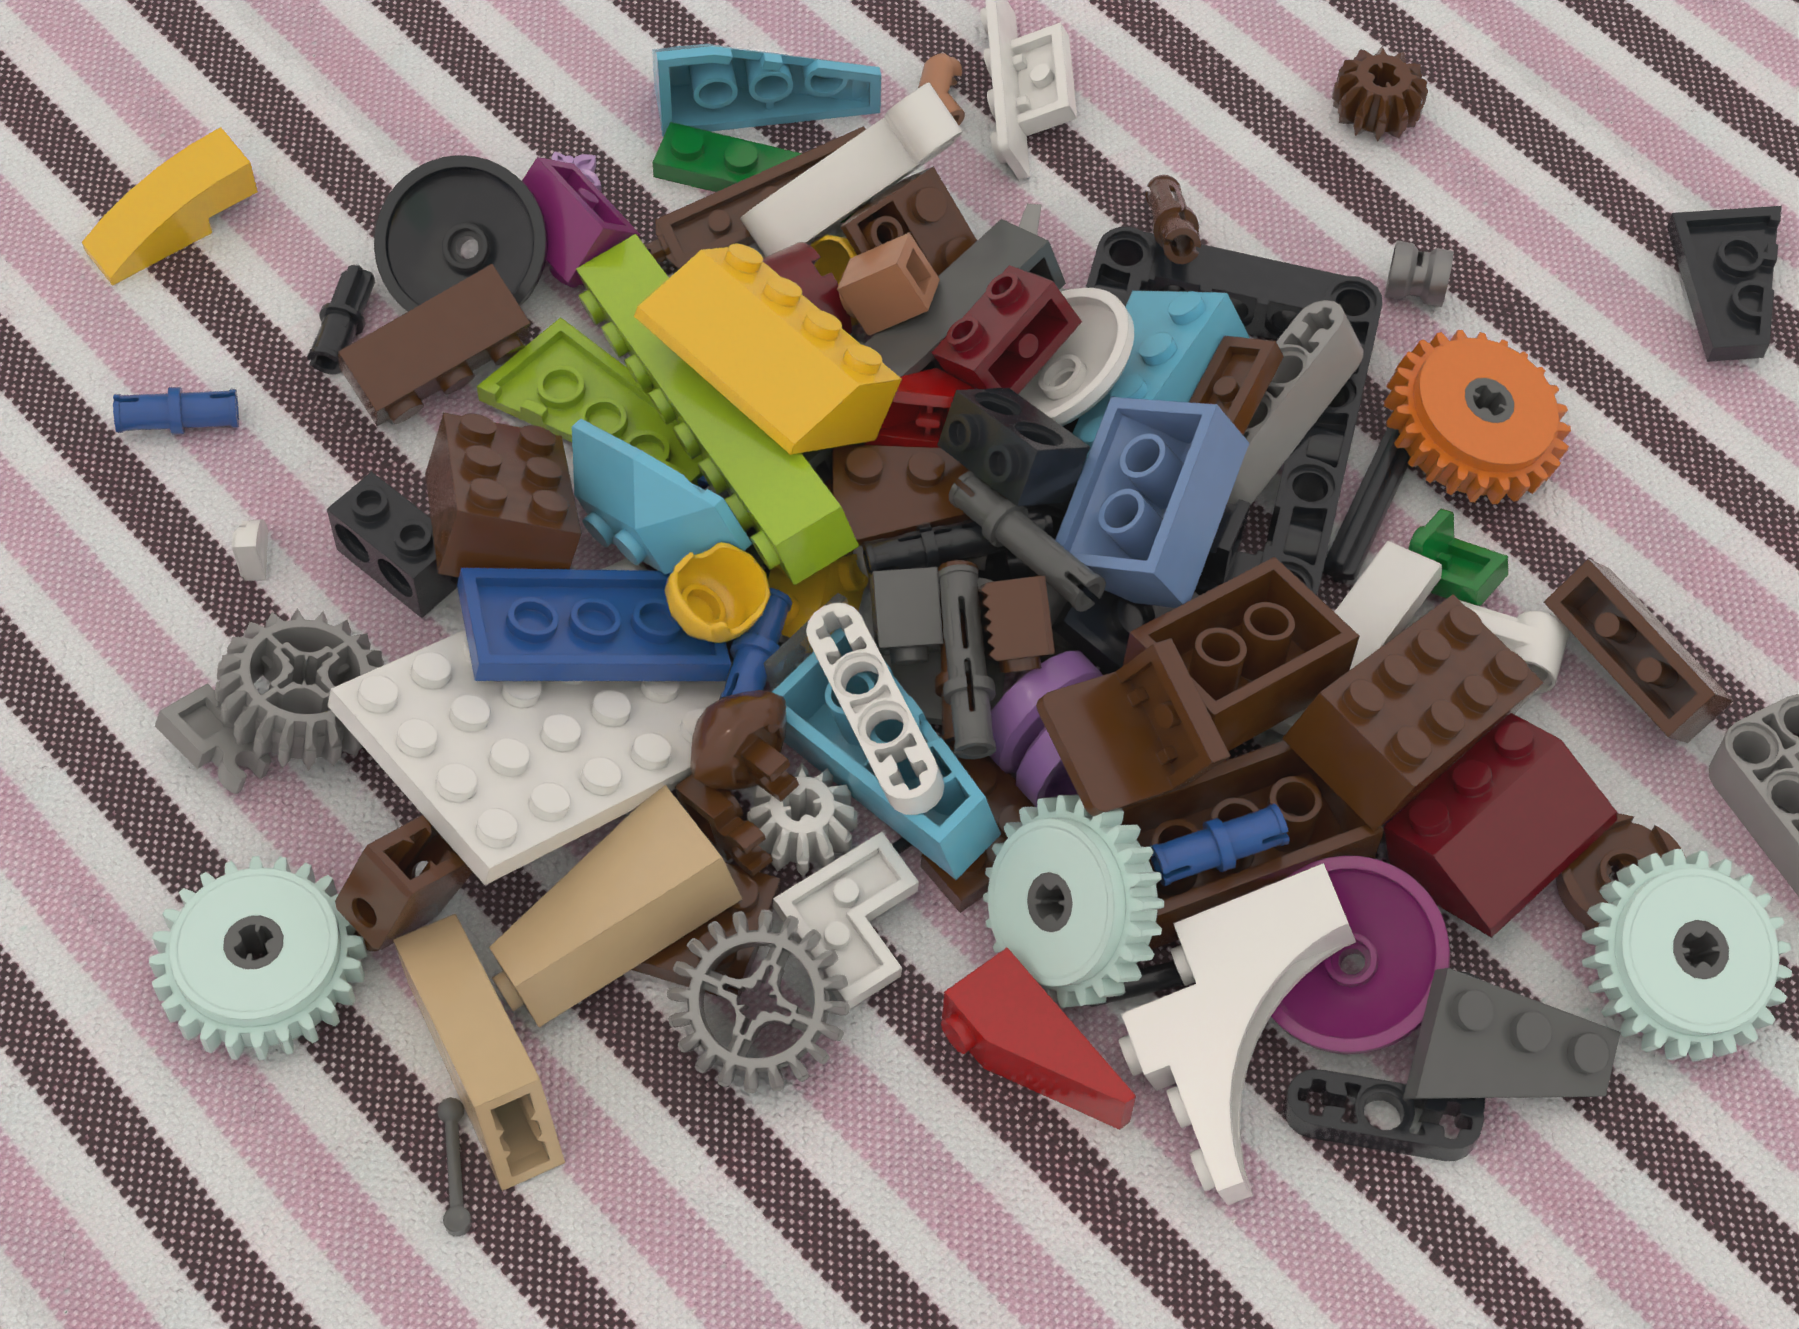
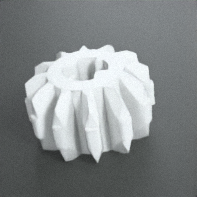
[747,763,857,877]

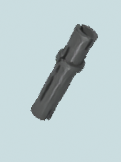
[949,471,1106,612]
[938,564,996,759]

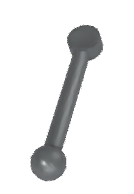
[437,1097,472,1236]

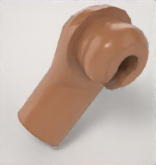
[918,53,965,125]

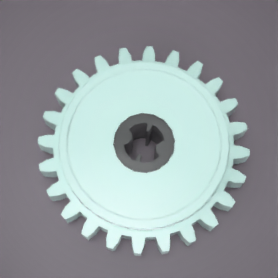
[983,795,1164,1008]
[1582,849,1792,1062]
[149,856,367,1060]

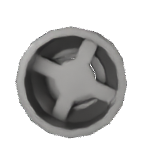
[1385,241,1454,307]

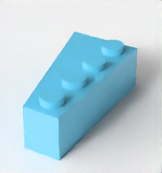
[1072,291,1250,483]
[772,628,1001,880]

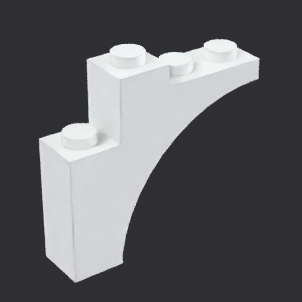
[1119,863,1356,1205]

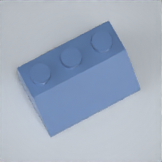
[1055,397,1249,608]

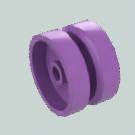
[990,651,1103,807]

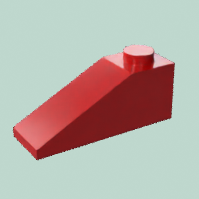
[941,948,1136,1130]

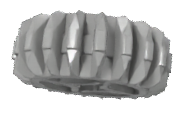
[215,608,384,771]
[667,910,850,1093]

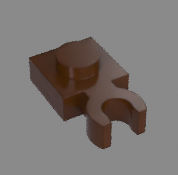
[675,774,773,876]

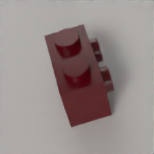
[931,265,1082,394]

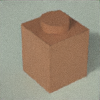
[837,232,940,336]

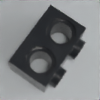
[937,388,1090,506]
[327,471,459,618]

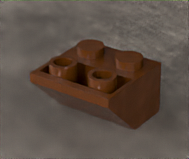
[840,166,977,276]

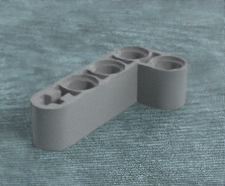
[1228,300,1363,505]
[1709,694,1799,897]

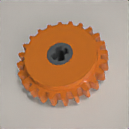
[1384,330,1571,504]

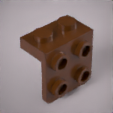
[1036,638,1231,817]

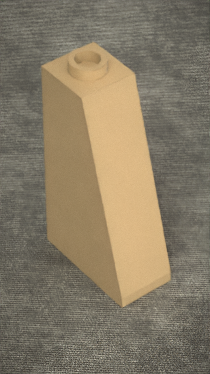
[489,785,742,1027]
[393,914,565,1191]

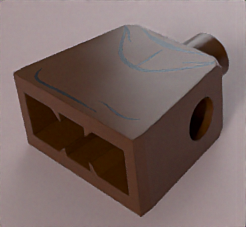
[335,815,473,951]

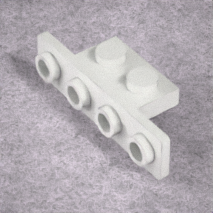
[980,0,1077,180]

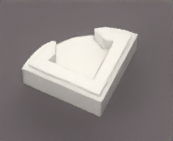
[232,519,268,581]

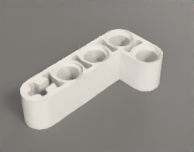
[740,83,963,257]

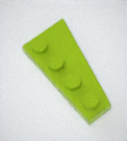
[477,317,704,486]

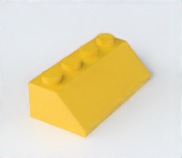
[634,244,902,455]

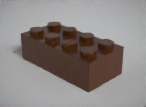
[1282,594,1544,832]
[1121,740,1384,950]

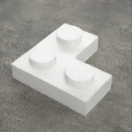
[773,832,919,1009]

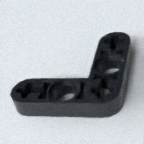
[1283,972,1485,1161]

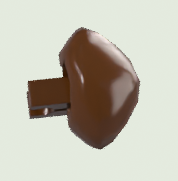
[690,690,799,802]

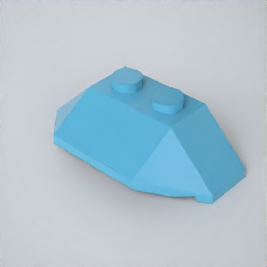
[572,419,752,574]

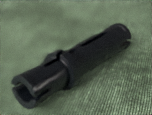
[862,504,1054,579]

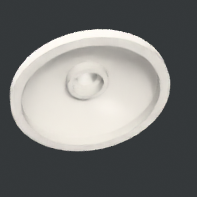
[1019,288,1134,426]

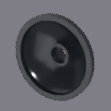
[374,155,548,311]

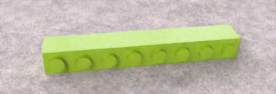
[576,234,859,585]

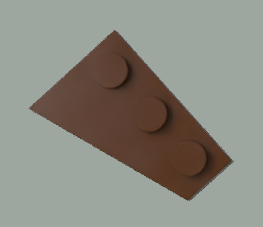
[831,444,1007,557]

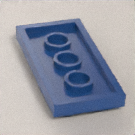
[457,568,731,681]

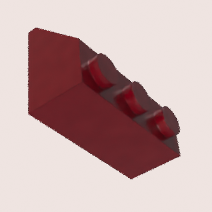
[1384,713,1618,938]

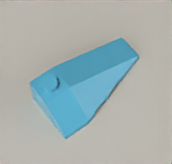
[652,44,881,137]

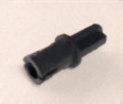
[307,265,375,375]

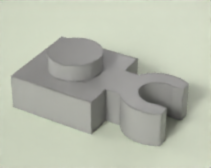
[155,683,272,794]

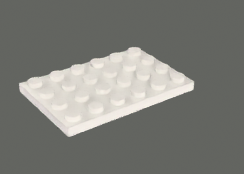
[328,558,734,885]

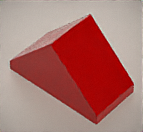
[865,368,976,448]

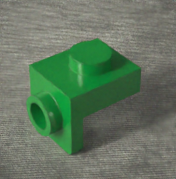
[1408,508,1509,606]

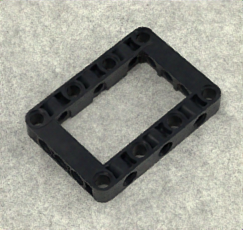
[1024,227,1382,596]

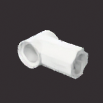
[1460,600,1569,693]

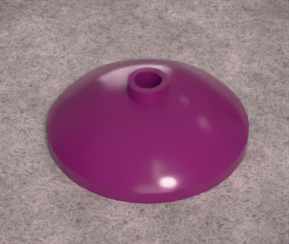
[1271,856,1450,1054]

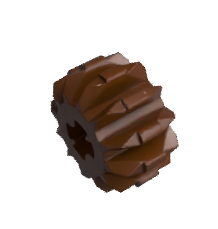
[1332,46,1428,142]

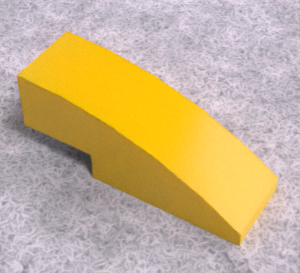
[82,127,258,286]

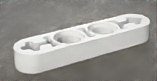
[806,603,945,815]

